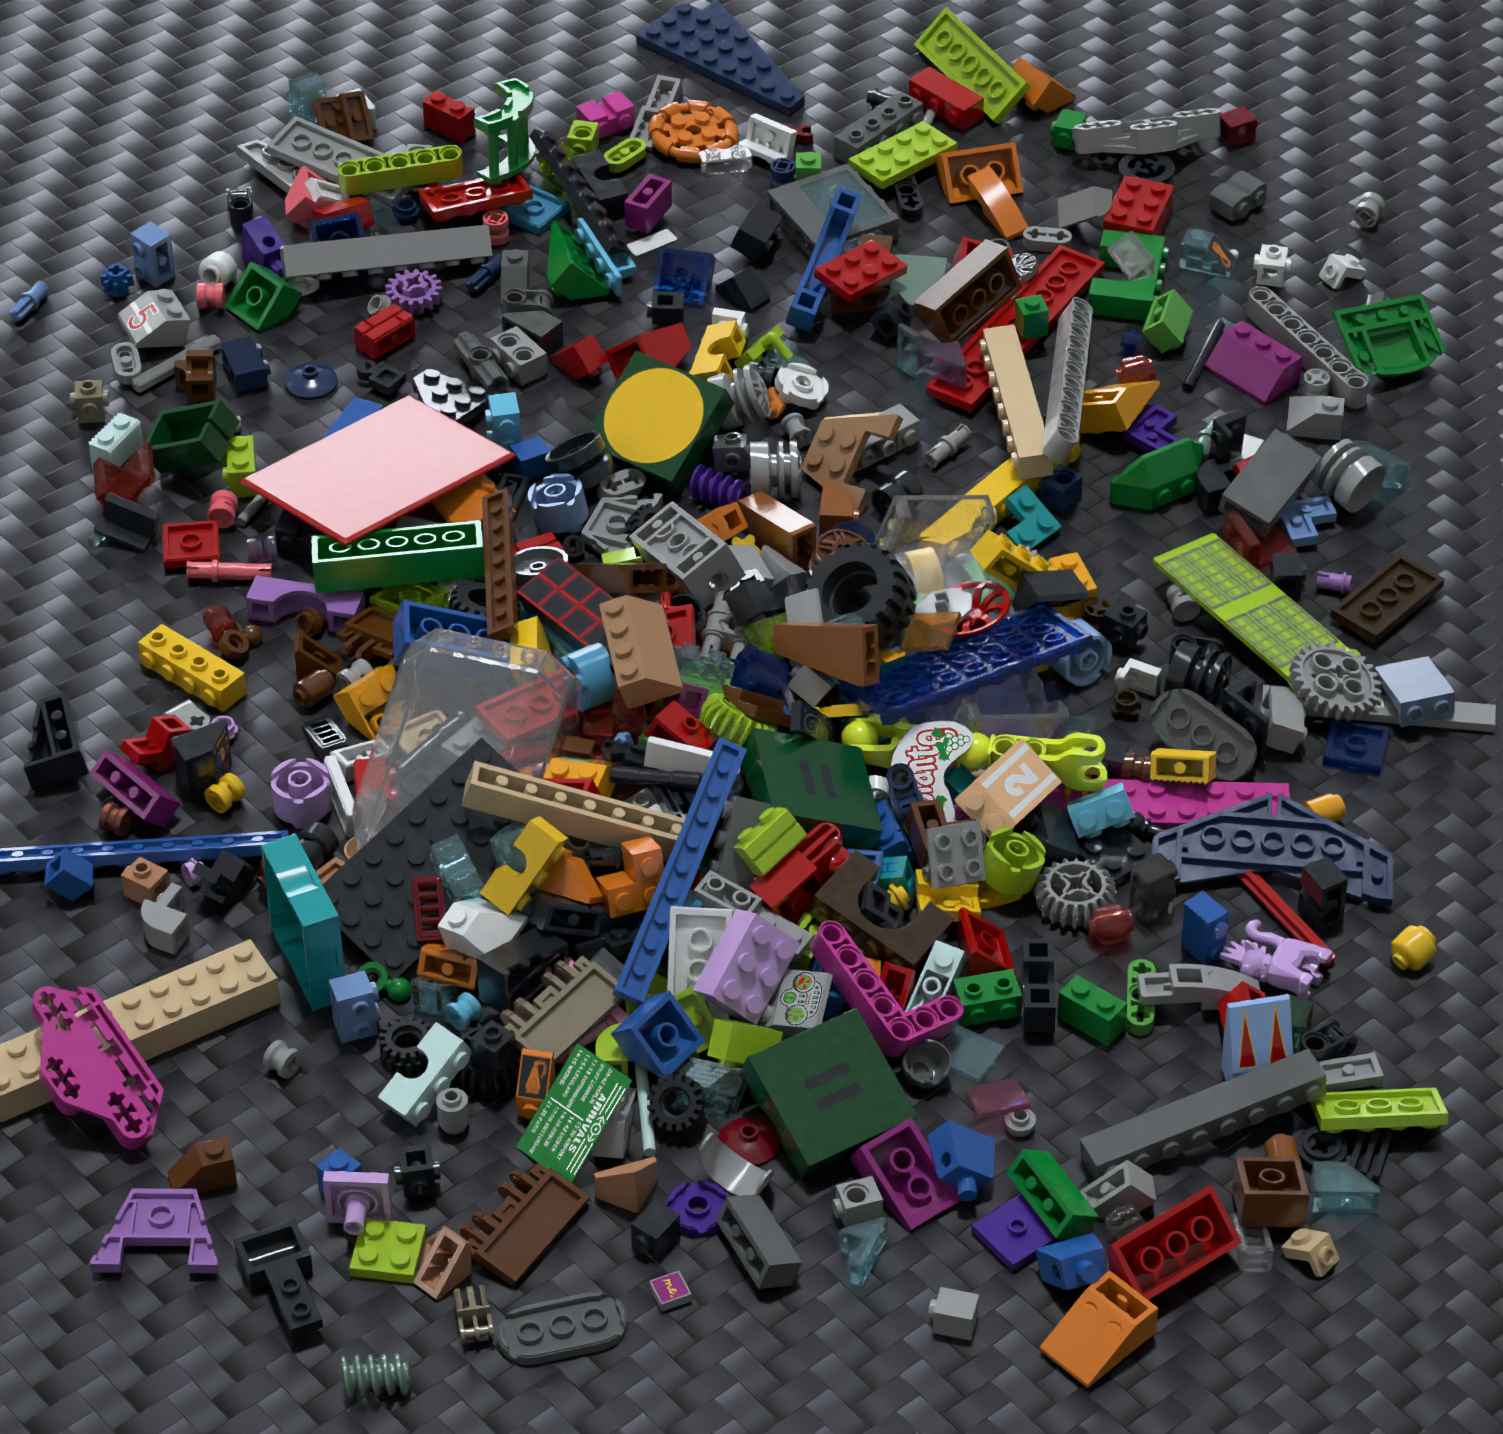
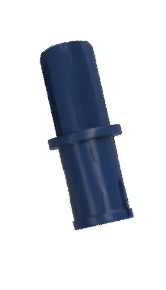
[466,254,502,293]

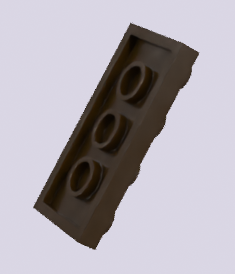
[1330,553,1445,644]

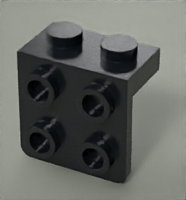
[1221,674,1269,760]

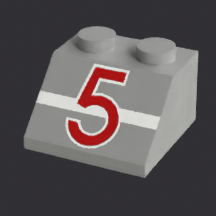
[117,289,191,348]

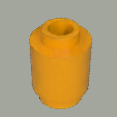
[1302,794,1346,823]

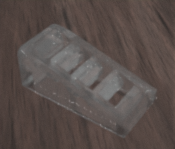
[1231,1214,1274,1271]

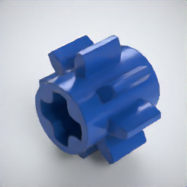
[100,264,134,297]

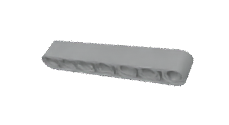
[1247,286,1369,409]

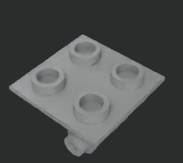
[922,820,986,889]

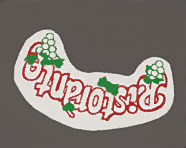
[889,721,986,849]

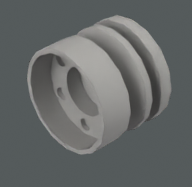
[707,363,771,431]
[1313,439,1387,513]
[749,441,802,499]

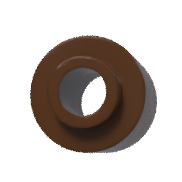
[292,669,336,708]

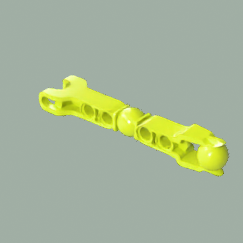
[841,715,1108,792]

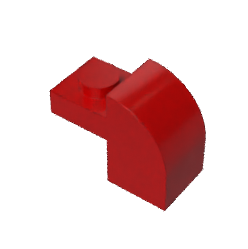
[120,714,192,772]

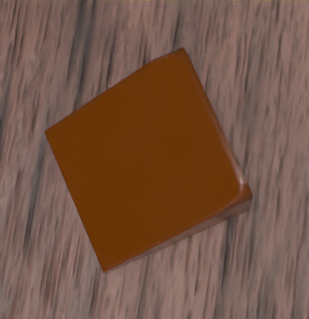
[562,735,596,759]

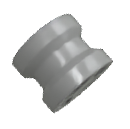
[1302,369,1330,397]
[263,1040,302,1079]

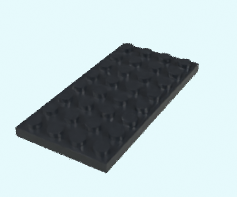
[322,737,527,980]

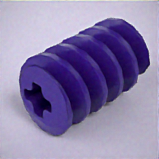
[690,464,751,507]

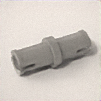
[923,424,972,468]

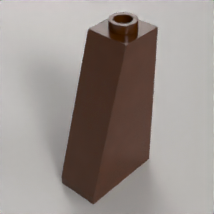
[571,563,667,593]

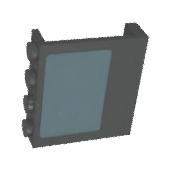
[767,163,900,258]

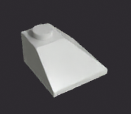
[437,897,529,958]

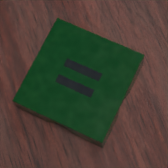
[742,728,883,851]
[741,1008,918,1179]

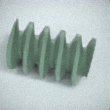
[342,1353,411,1398]

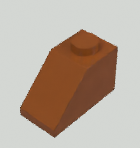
[819,478,860,535]

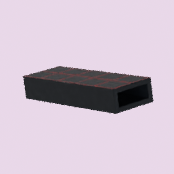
[517,557,615,674]

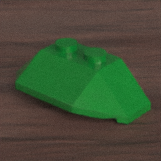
[1109,437,1204,510]

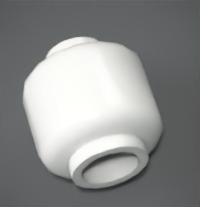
[199,251,237,286]

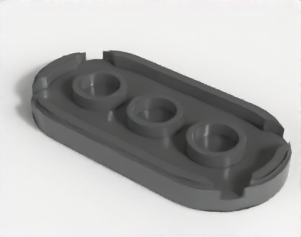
[1150,689,1257,782]
[497,1292,628,1365]

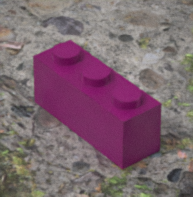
[89,750,180,827]

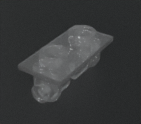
[699,145,753,175]

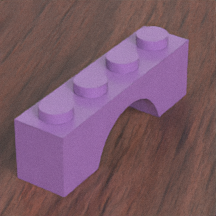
[246,575,366,633]

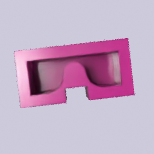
[576,90,635,139]

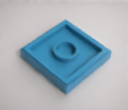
[499,185,570,235]

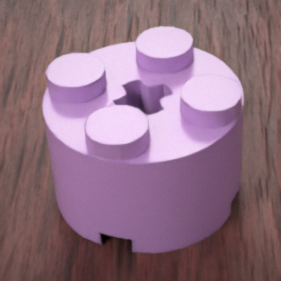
[270,758,332,829]

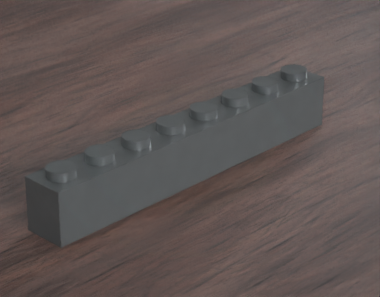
[1080,1049,1326,1181]

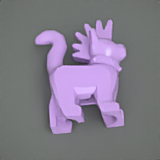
[1220,920,1333,1003]

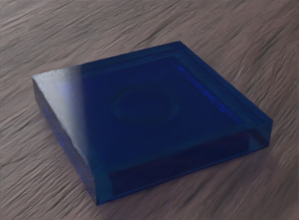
[1322,718,1390,776]

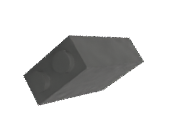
[1218,428,1322,538]

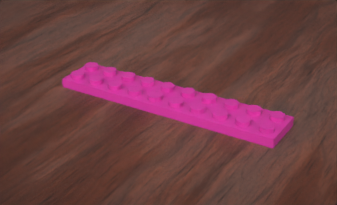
[1014,779,1290,830]

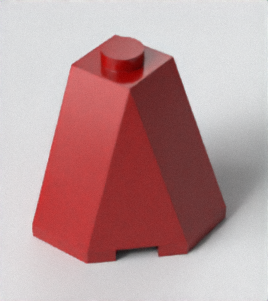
[605,322,691,379]

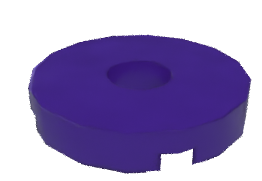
[666,1180,728,1237]

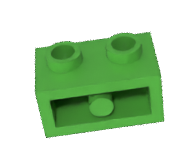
[1142,289,1193,353]

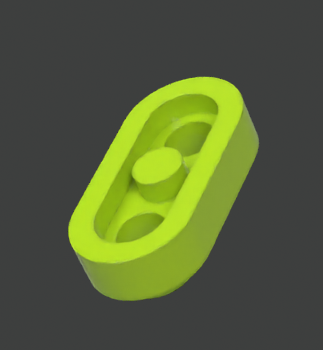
[604,138,647,173]

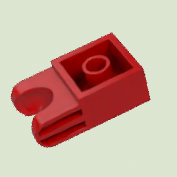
[749,823,851,925]

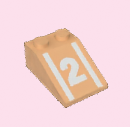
[954,738,1062,838]

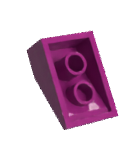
[850,1118,961,1231]

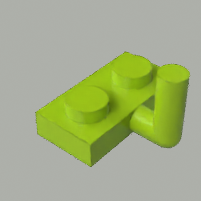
[734,325,794,369]

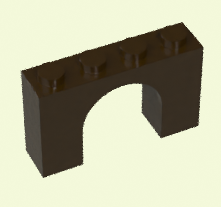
[809,850,954,973]

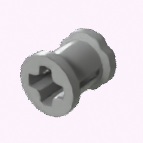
[781,413,813,448]

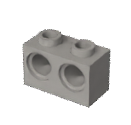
[490,326,548,386]

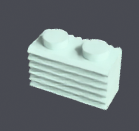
[88,413,144,476]

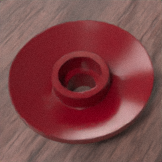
[718,1116,781,1167]

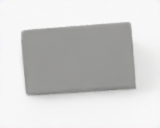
[784,588,823,622]

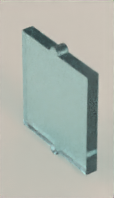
[942,1025,1005,1083]

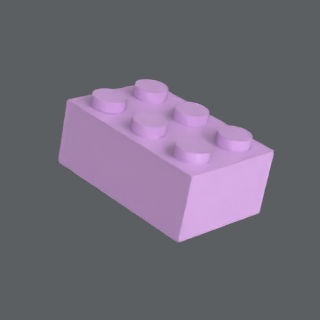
[693,909,800,1025]

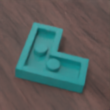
[1004,485,1062,550]

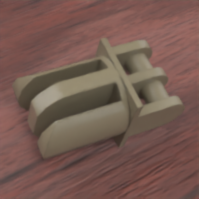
[453,1285,494,1343]

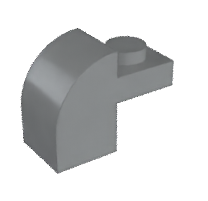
[141,883,190,955]

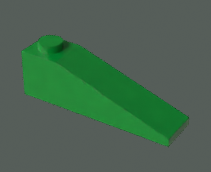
[547,220,610,300]

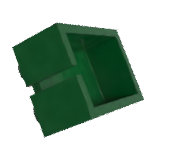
[141,400,239,473]

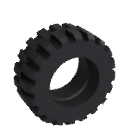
[805,543,917,650]

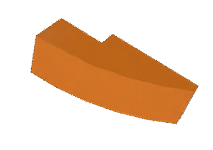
[967,166,1028,241]

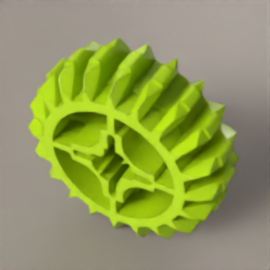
[699,693,778,746]

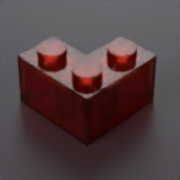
[583,690,643,756]

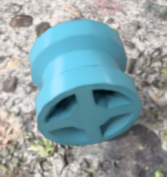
[444,992,483,1032]

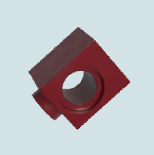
[1219,106,1258,148]

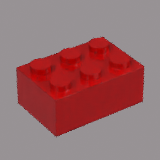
[1102,176,1174,236]

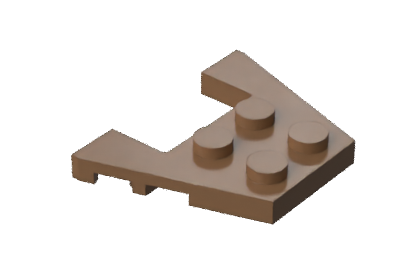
[802,414,903,516]

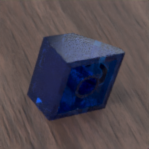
[653,246,716,306]

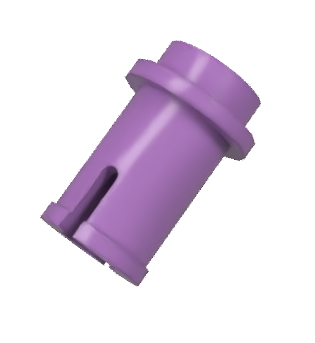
[1316,571,1353,594]

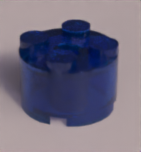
[724,644,788,699]

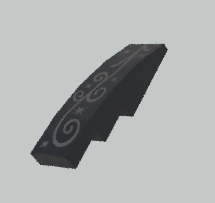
[790,701,842,744]

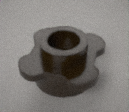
[1111,689,1142,717]

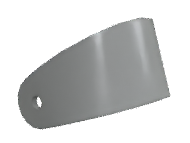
[698,1132,775,1196]

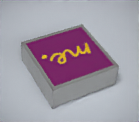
[649,1271,692,1311]

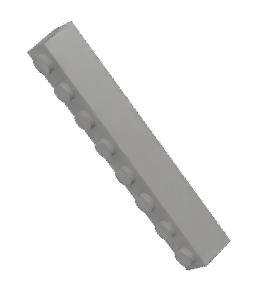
[280,225,493,284]

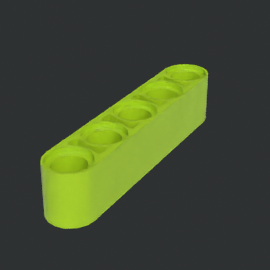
[337,145,463,195]

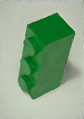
[1006,1149,1099,1240]

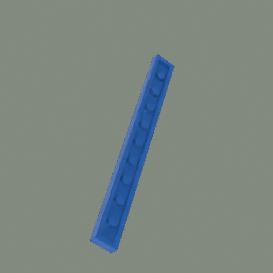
[612,737,747,1006]
[0,830,288,875]

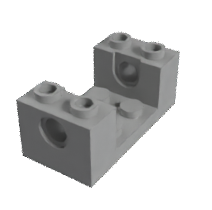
[629,501,746,609]

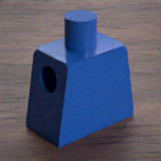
[928,1120,995,1201]
[1035,1233,1108,1290]

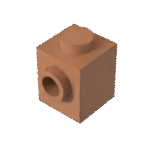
[121,857,170,904]

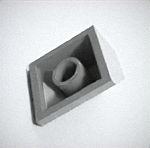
[1286,396,1345,440]

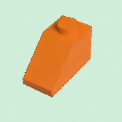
[535,849,603,904]

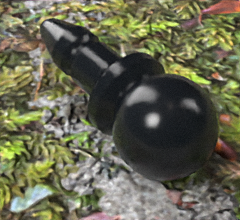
[1124,811,1166,838]

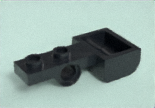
[233,1219,323,1338]

